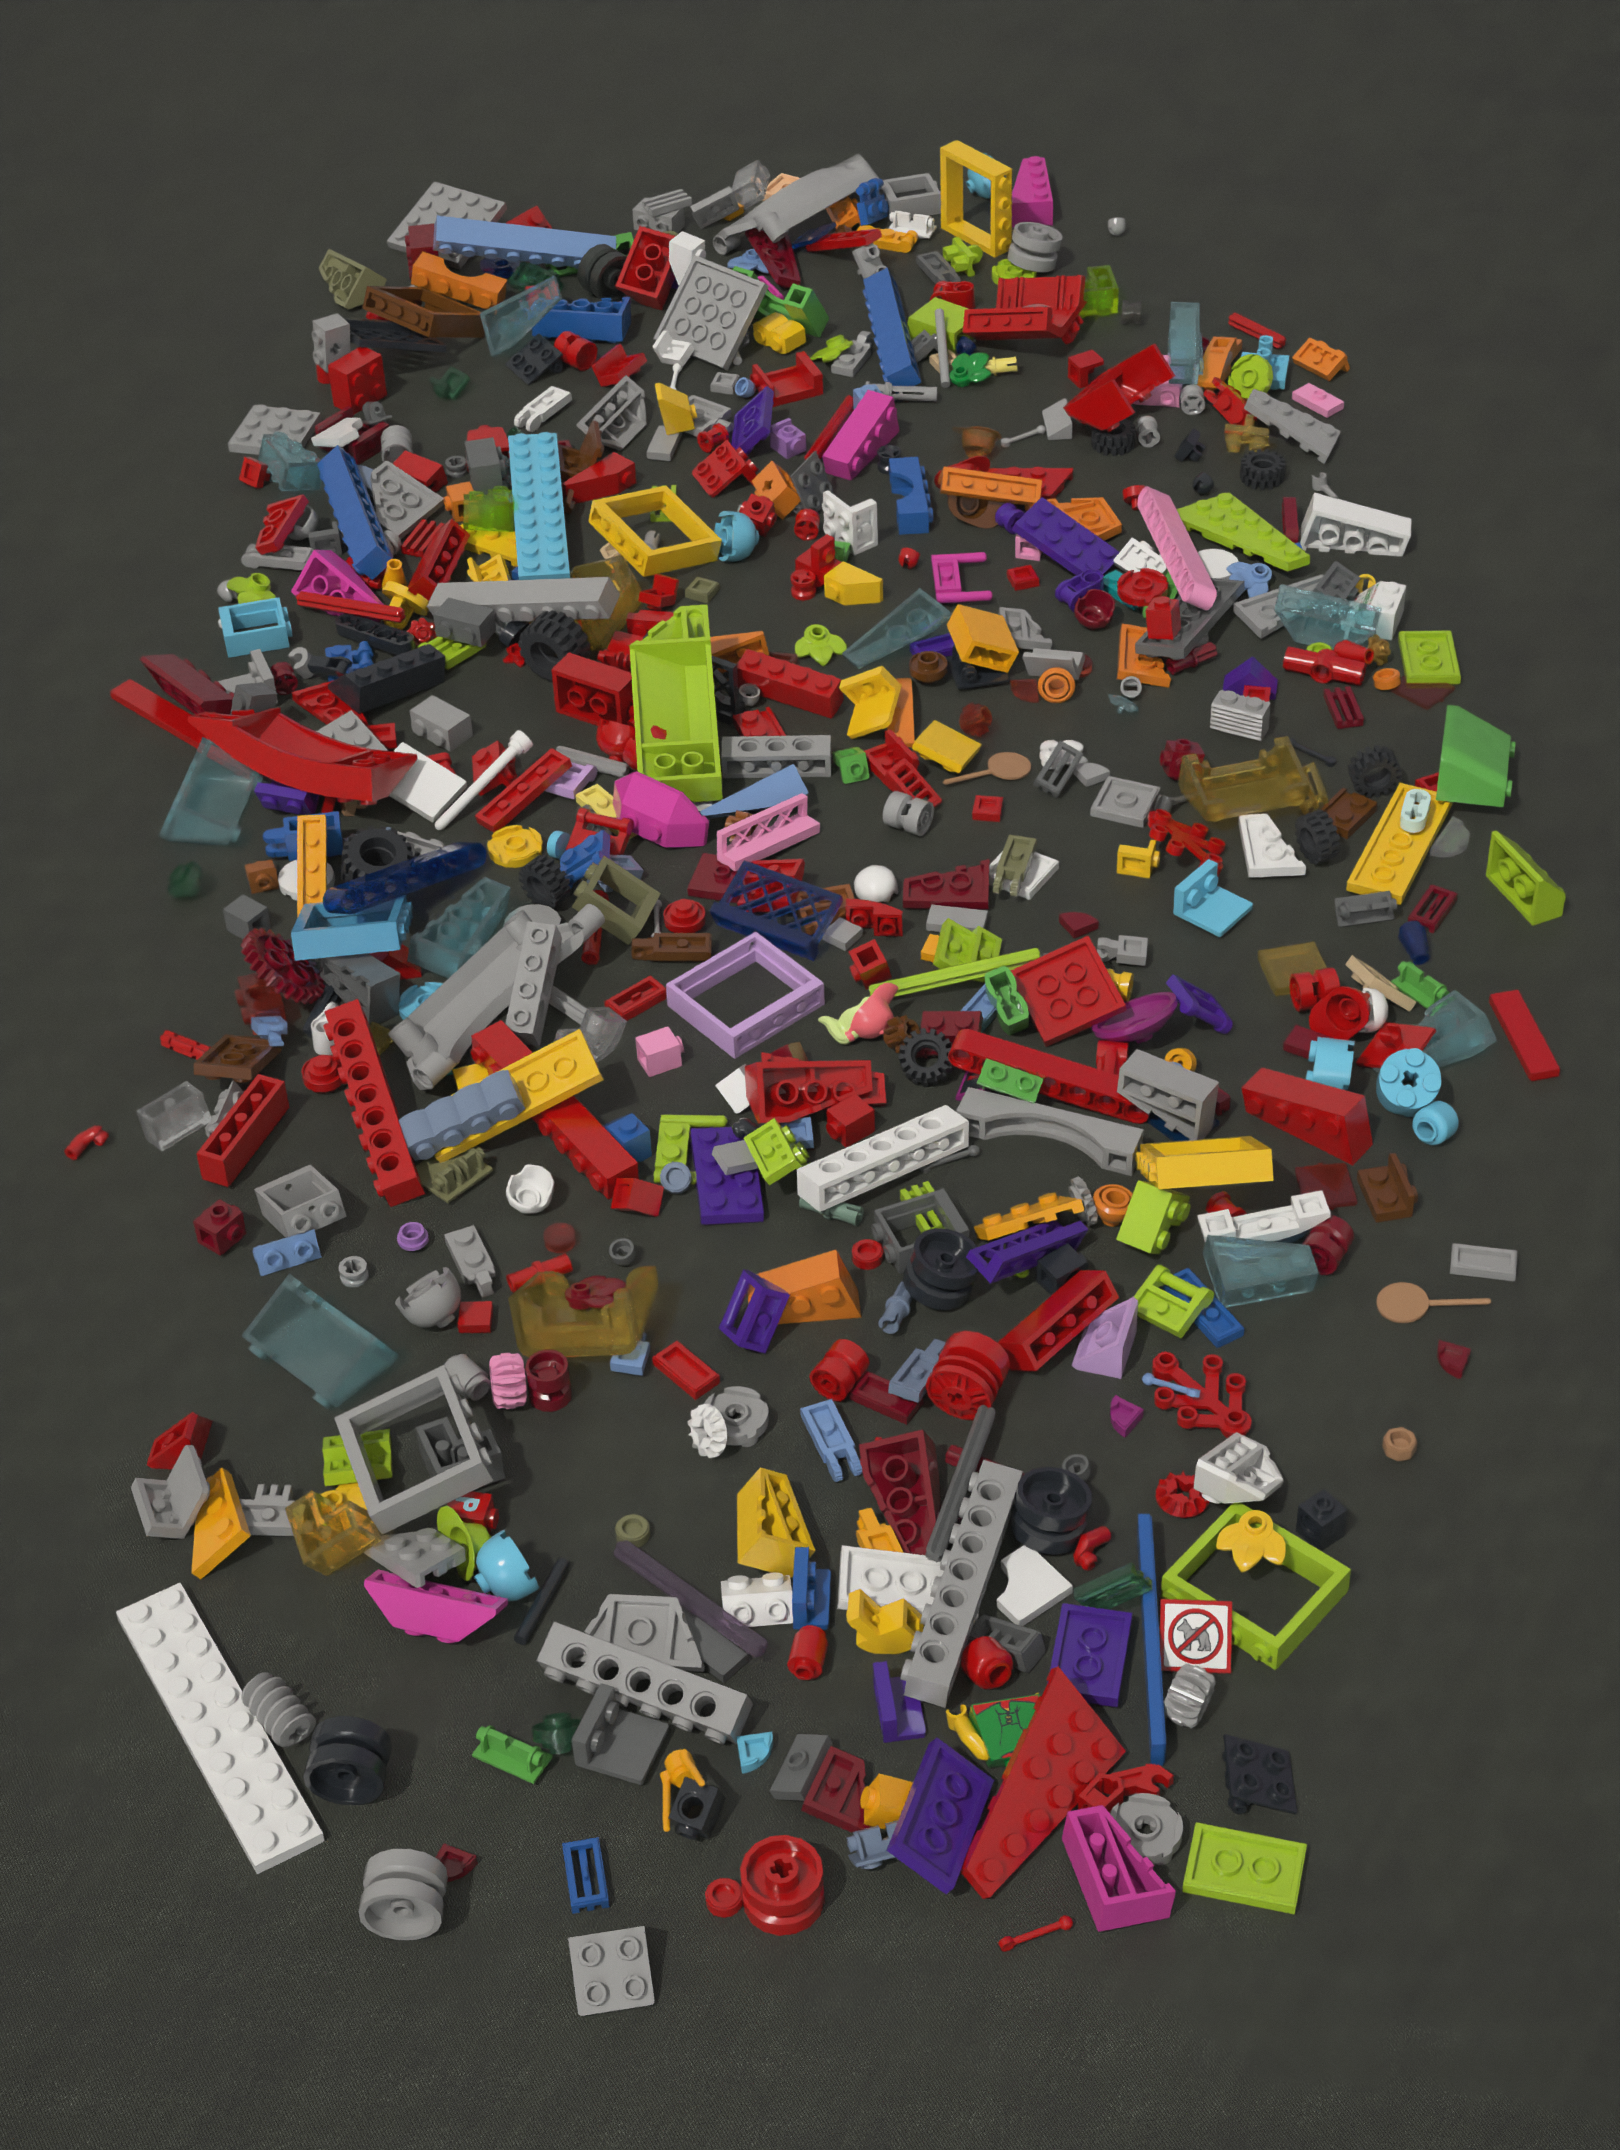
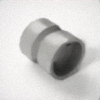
[381,425,413,463]
[883,791,934,836]

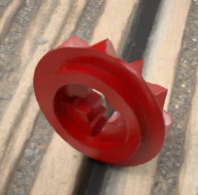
[1155,1470,1210,1518]

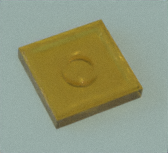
[1258,941,1327,996]

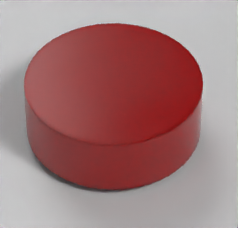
[852,1239,883,1270]
[705,1878,743,1918]

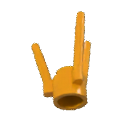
[660,1749,705,1832]

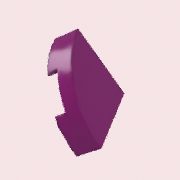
[1110,1395,1144,1438]

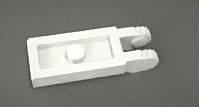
[514,386,572,432]

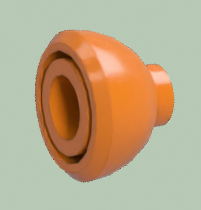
[1038,667,1075,703]
[1093,1184,1133,1227]

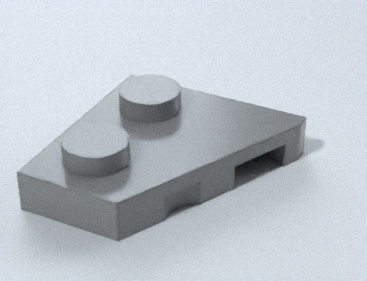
[998,607,1052,650]

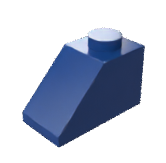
[603,1113,652,1163]

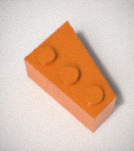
[747,1250,861,1324]

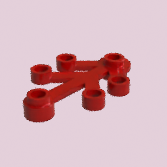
[1147,809,1226,877]
[1152,1352,1252,1438]

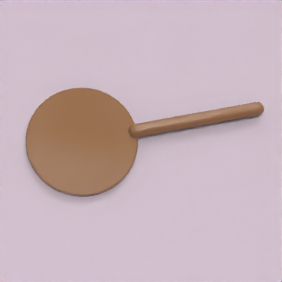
[943,752,1031,785]
[1377,1282,1491,1323]

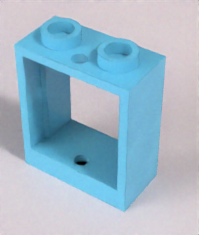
[218,597,293,658]

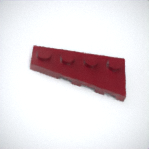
[744,228,801,288]

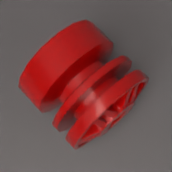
[926,1331,1011,1420]

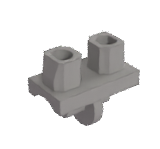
[852,243,887,279]

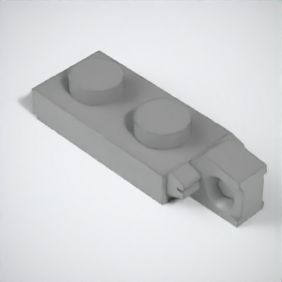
[831,331,872,377]
[444,1225,496,1298]

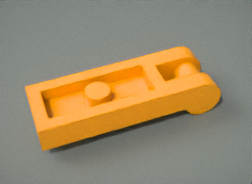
[857,225,919,253]

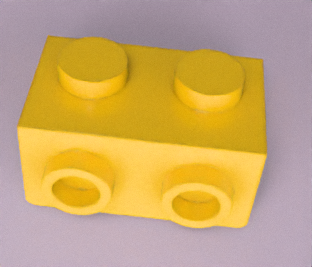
[467,554,511,582]

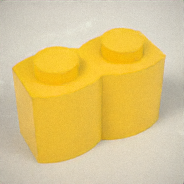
[753,312,806,354]

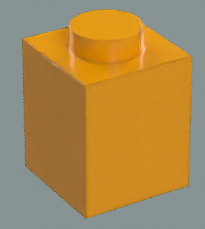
[860,1773,913,1830]

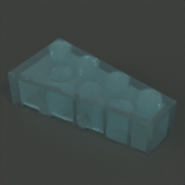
[407,877,511,978]

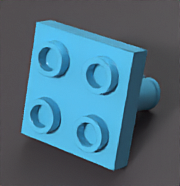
[1241,335,1289,390]

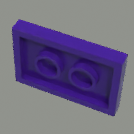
[731,386,774,455]
[1047,1603,1132,1707]

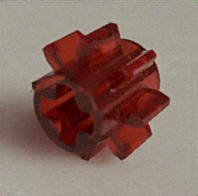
[959,702,992,737]

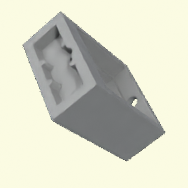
[879,173,941,222]
[254,1165,347,1238]

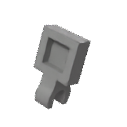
[1097,935,1148,966]

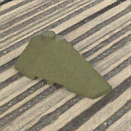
[318,249,387,309]

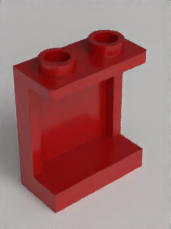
[750,351,823,407]

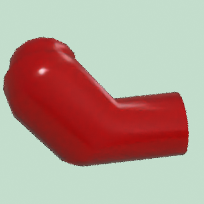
[64,1125,109,1160]
[1073,1526,1111,1571]

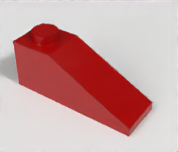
[562,452,636,504]

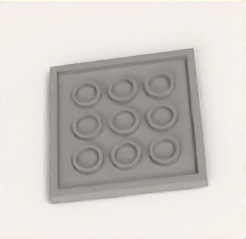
[387,181,507,269]
[653,255,769,371]

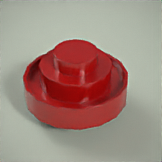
[663,899,706,933]
[301,1055,343,1092]

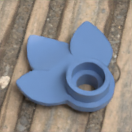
[727,249,769,273]
[1226,562,1272,598]

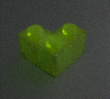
[1079,265,1119,318]
[462,486,514,532]

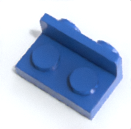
[792,1547,831,1630]

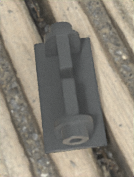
[362,402,392,427]
[1334,891,1397,927]

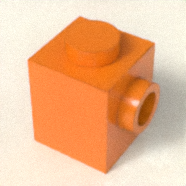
[443,481,479,522]

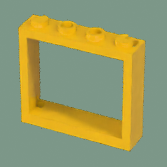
[940,140,1012,258]
[588,486,722,577]
[1135,1136,1273,1189]

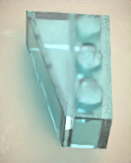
[1167,302,1204,384]

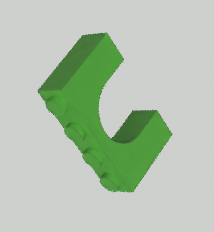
[733,266,830,338]

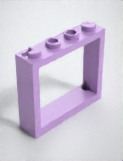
[666,932,825,1059]

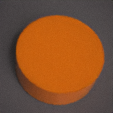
[1373,668,1401,690]

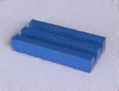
[562,1837,609,1914]

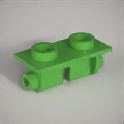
[1391,961,1454,1013]
[977,1058,1044,1103]
[472,1725,553,1784]

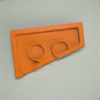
[1117,624,1171,688]

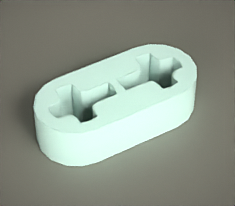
[1400,789,1431,833]

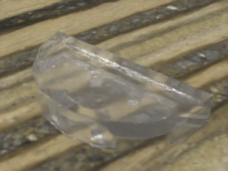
[1430,817,1470,858]

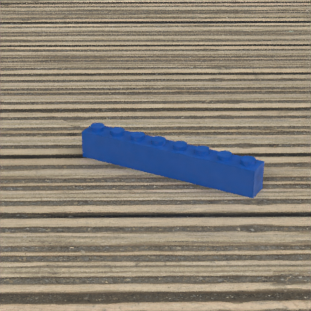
[862,267,922,394]
[317,445,393,580]

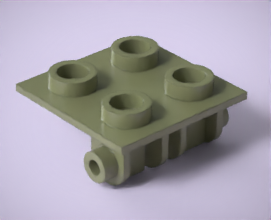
[416,1147,493,1203]

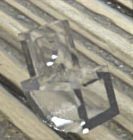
[554,1007,627,1062]

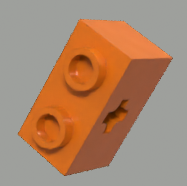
[752,461,801,520]

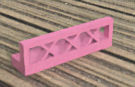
[717,793,820,871]

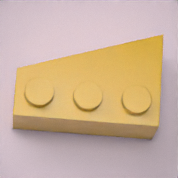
[737,1467,815,1578]

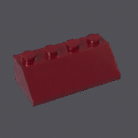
[139,654,234,715]

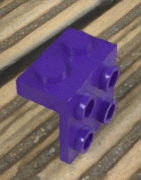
[254,779,322,815]

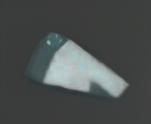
[842,588,952,669]

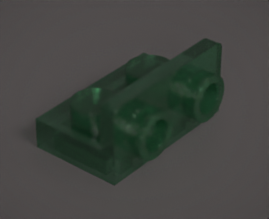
[508,261,564,299]

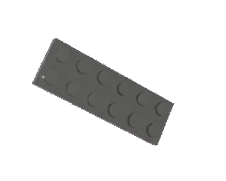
[1135,578,1245,660]

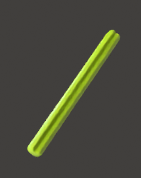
[869,948,1041,998]

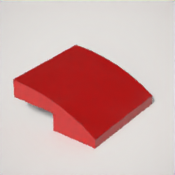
[737,859,805,913]

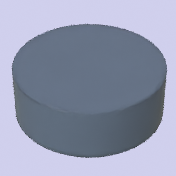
[660,1162,692,1194]

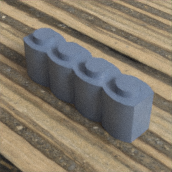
[399,1070,525,1161]

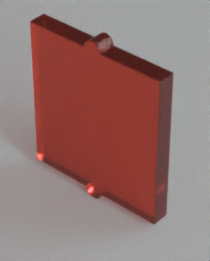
[1390,676,1455,711]
[1295,1163,1357,1210]

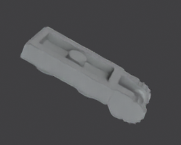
[241,544,314,571]

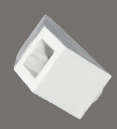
[669,231,706,285]

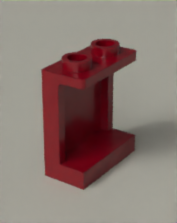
[315,406,389,465]

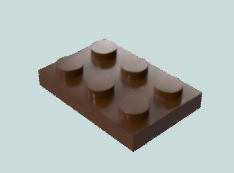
[194,1034,282,1083]

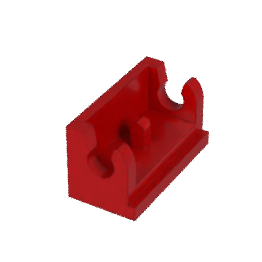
[392,450,448,493]

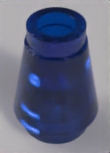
[1398,921,1430,965]

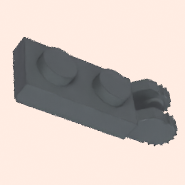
[916,251,961,291]

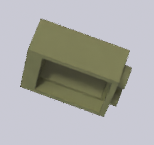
[572,856,661,945]

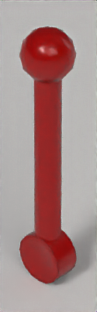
[998,1915,1073,1952]

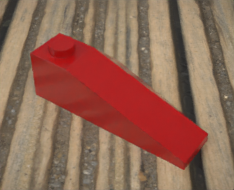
[745,1060,873,1124]

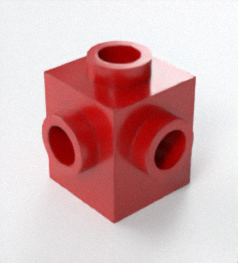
[739,493,777,537]

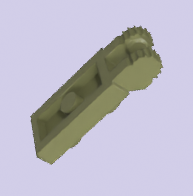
[993,834,1037,897]

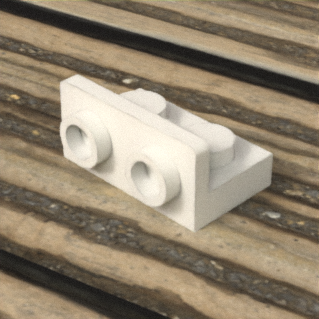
[1113,538,1168,576]

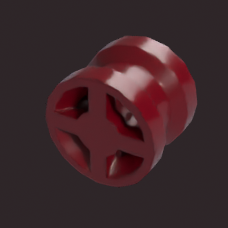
[270,662,298,695]

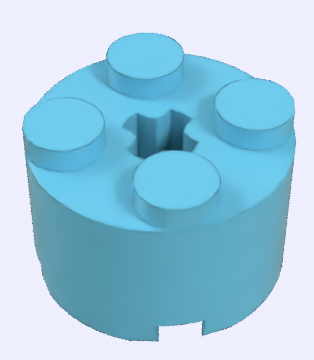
[1306,1037,1355,1090]
[1376,1048,1441,1117]

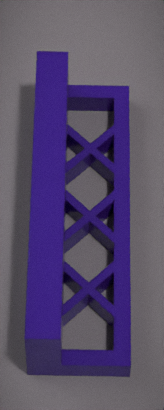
[966,1220,1088,1284]

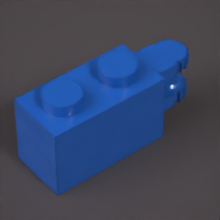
[263,811,344,861]

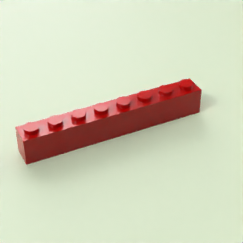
[471,1020,639,1200]

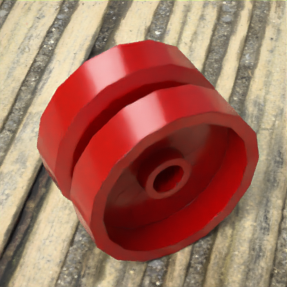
[740,1835,825,1936]

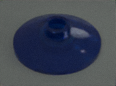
[480,258,525,279]

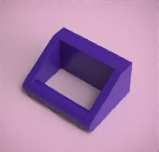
[719,1269,790,1353]

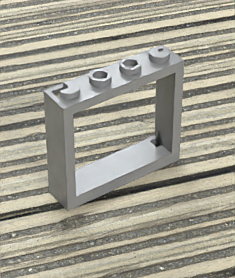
[334,1365,494,1535]

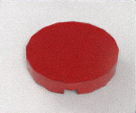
[1117,568,1168,607]

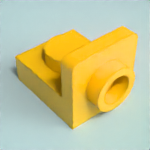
[1117,840,1161,878]

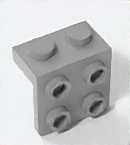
[131,1445,210,1539]

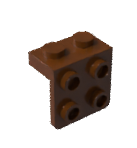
[558,421,604,482]

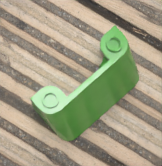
[1436,705,1516,807]

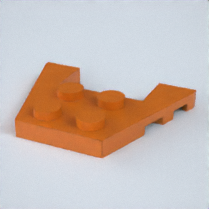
[1025,497,1122,541]

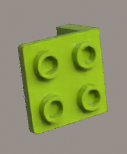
[744,1118,811,1185]

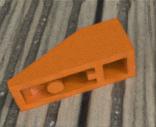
[710,631,769,677]

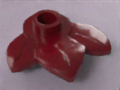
[565,1275,628,1310]

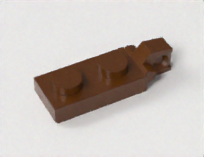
[631,933,712,961]

